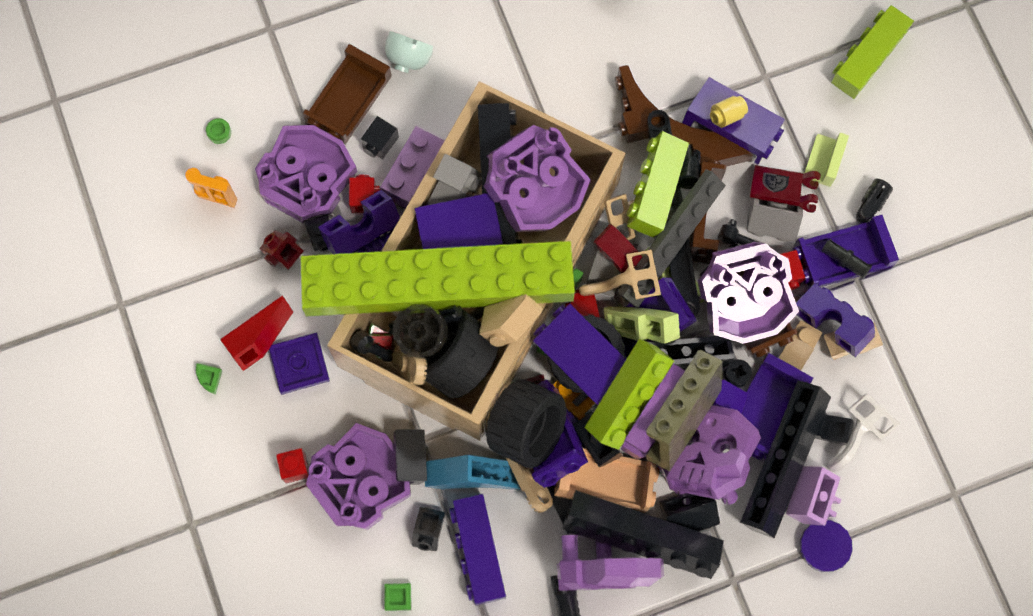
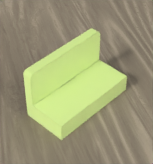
[804,133,849,187]

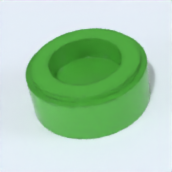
[206,118,232,144]

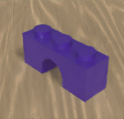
[318,190,400,254]
[796,284,875,358]

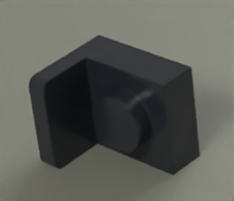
[304,214,329,252]
[412,507,445,551]

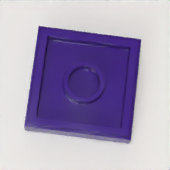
[269,332,330,395]

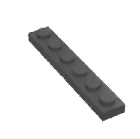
[617,169,726,308]

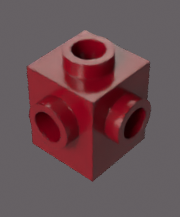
[259,230,304,270]

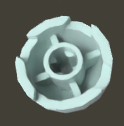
[385,31,434,73]

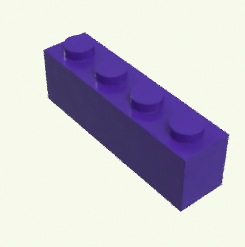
[449,494,506,606]

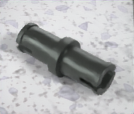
[821,239,872,279]

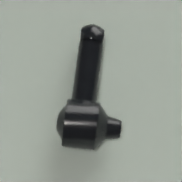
[718,219,758,245]
[350,331,393,362]

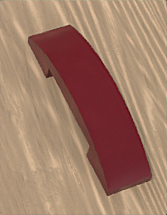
[593,224,654,287]

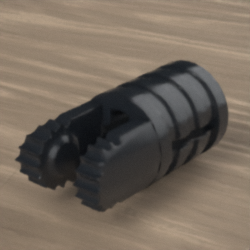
[677,144,701,189]
[856,178,893,224]
[551,575,581,616]

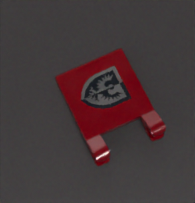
[750,165,821,213]

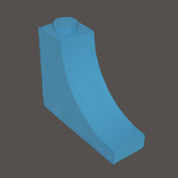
[425,455,521,490]

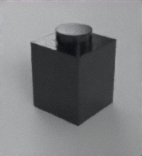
[361,116,399,160]

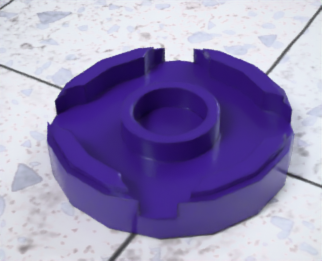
[800,520,853,572]

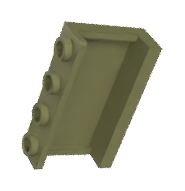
[646,350,723,472]

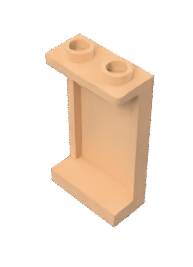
[554,448,659,513]

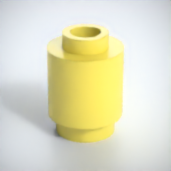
[710,96,748,128]

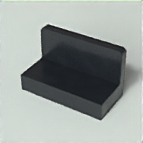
[394,429,427,485]
[659,493,720,532]

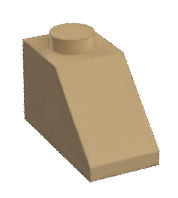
[479,294,543,347]

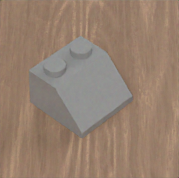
[747,194,803,242]

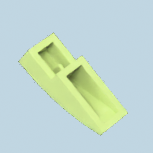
[604,307,680,343]

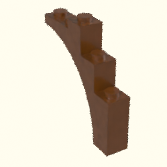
[615,65,754,166]

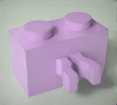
[786,466,841,526]

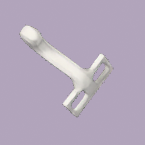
[827,393,900,472]

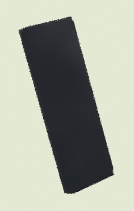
[573,411,623,468]

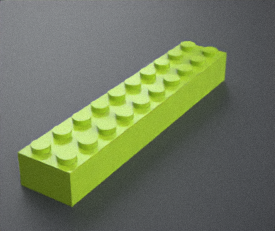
[301,241,575,317]

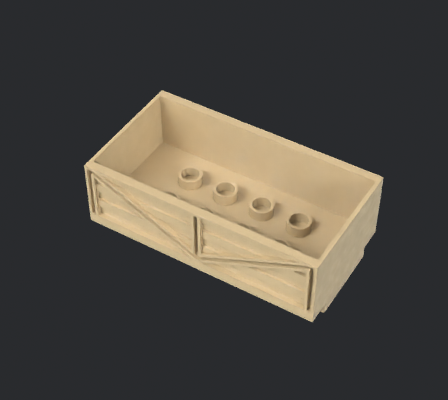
[327,81,626,441]

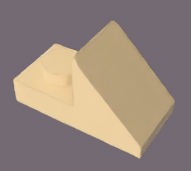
[778,320,823,370]

